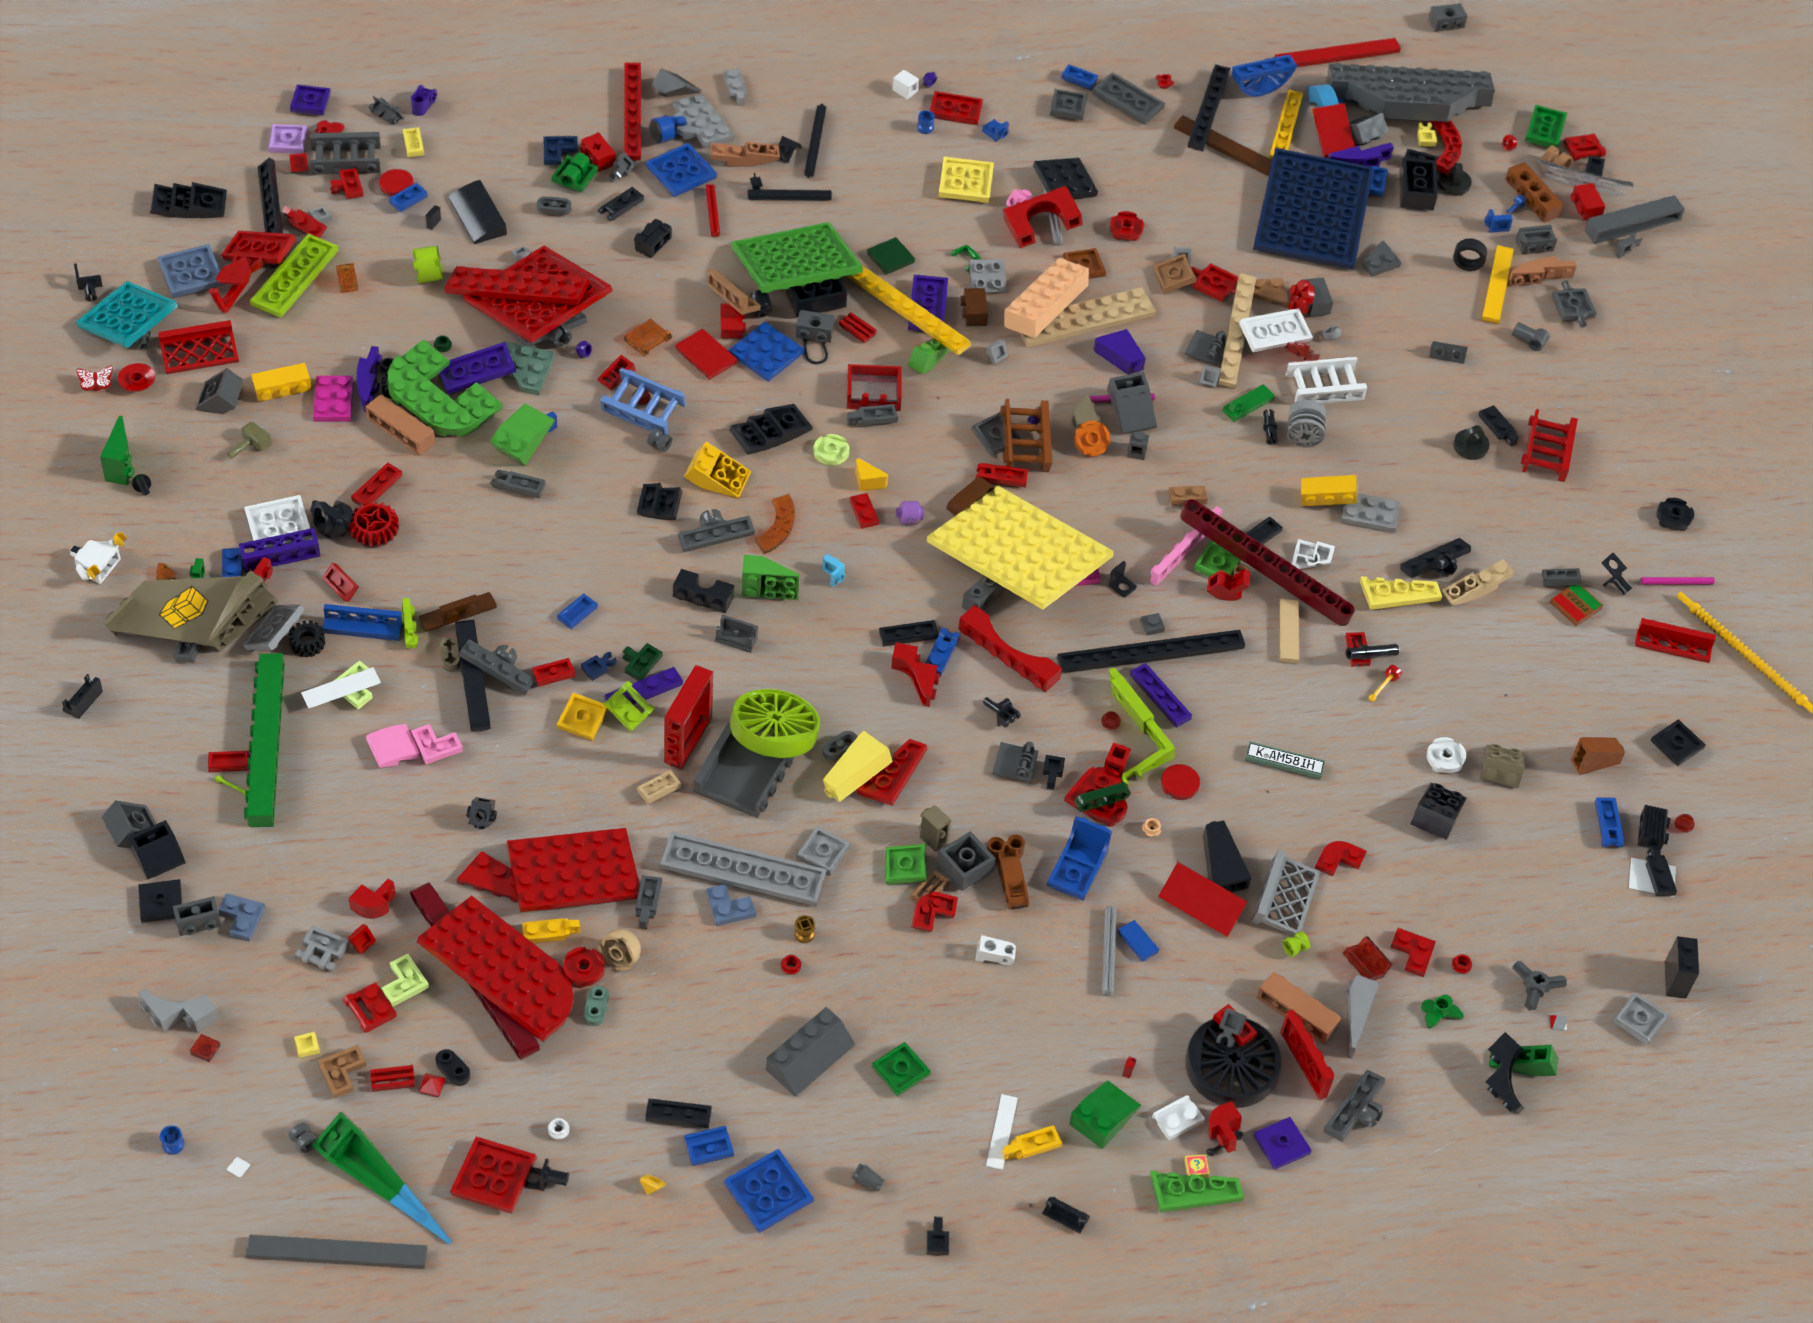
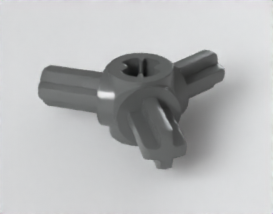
[1512,961,1567,1011]

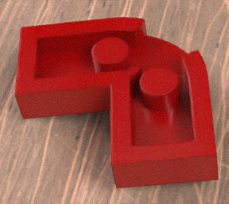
[1315,841,1367,876]
[911,892,958,932]

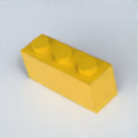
[251,363,312,402]
[1301,475,1358,506]

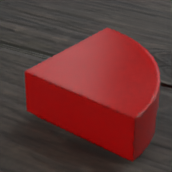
[1122,1056,1136,1078]

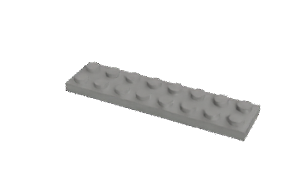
[660,831,827,906]

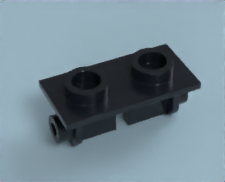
[1042,1197,1090,1234]

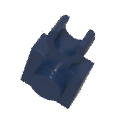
[581,652,616,681]

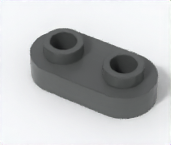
[537,196,572,215]
[823,731,858,761]

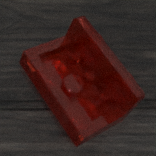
[1343,936,1392,981]

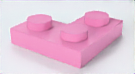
[411,724,463,764]

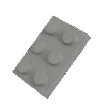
[1340,493,1400,533]
[243,605,304,651]

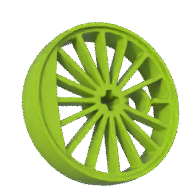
[730,689,820,758]

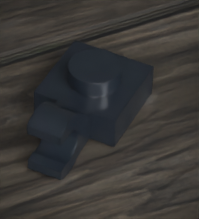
[1043,755,1065,790]
[927,1217,949,1255]

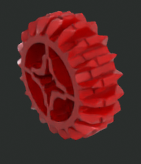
[349,501,399,548]

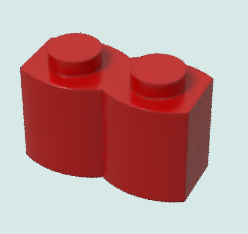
[720,303,746,338]

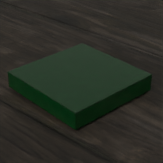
[867,237,915,275]

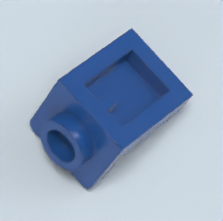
[982,119,1009,142]
[1485,209,1513,233]

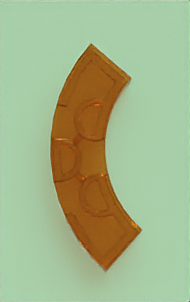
[755,494,795,555]

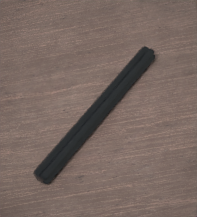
[804,104,826,178]

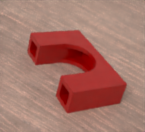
[1003,186,1083,248]

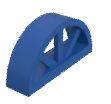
[1232,54,1297,97]

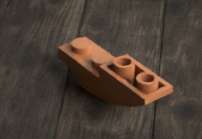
[710,141,780,167]
[1508,257,1577,285]

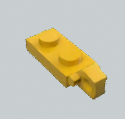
[522,918,580,943]
[1002,1125,1062,1160]

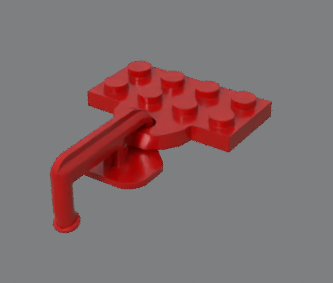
[208,230,296,313]

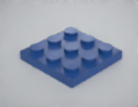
[646,143,717,197]
[729,321,804,382]
[724,1148,814,1233]

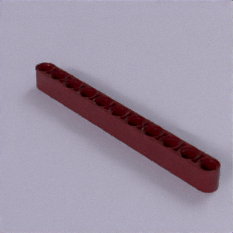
[1180,499,1355,626]
[410,882,540,1060]

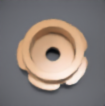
[1142,818,1161,837]

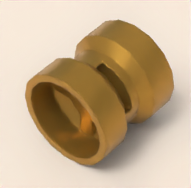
[794,915,815,943]

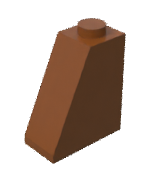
[1571,737,1625,775]

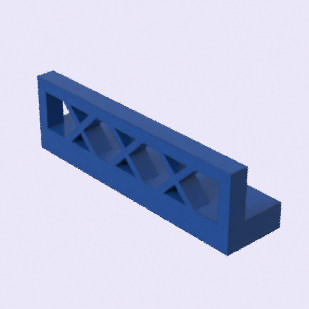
[322,604,403,641]

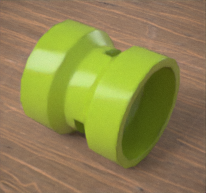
[1282,931,1311,958]

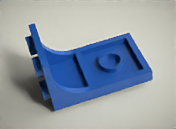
[1047,816,1112,901]

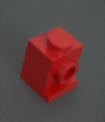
[1104,743,1131,777]

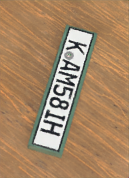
[1245,741,1325,780]

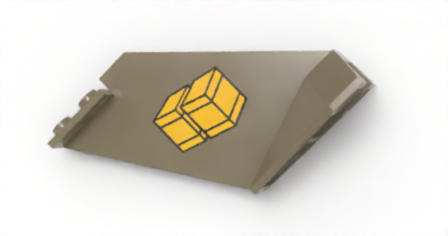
[103,571,278,652]

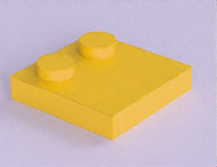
[556,692,608,741]

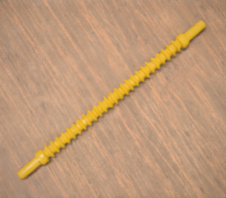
[1676,592,1813,714]

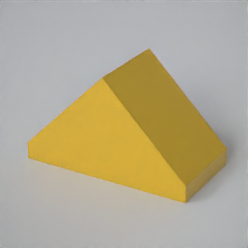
[855,458,888,491]

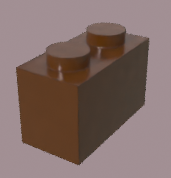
[960,288,988,326]

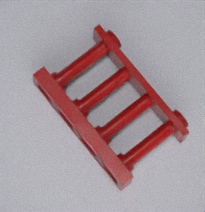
[1521,409,1578,482]

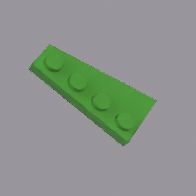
[1150,1170,1244,1213]

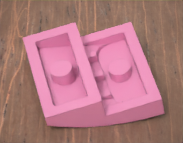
[366,724,420,768]

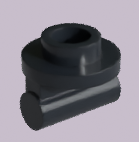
[132,474,151,496]

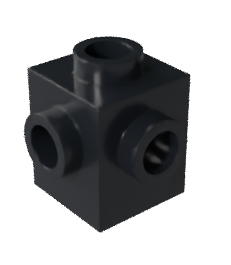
[466,797,497,829]

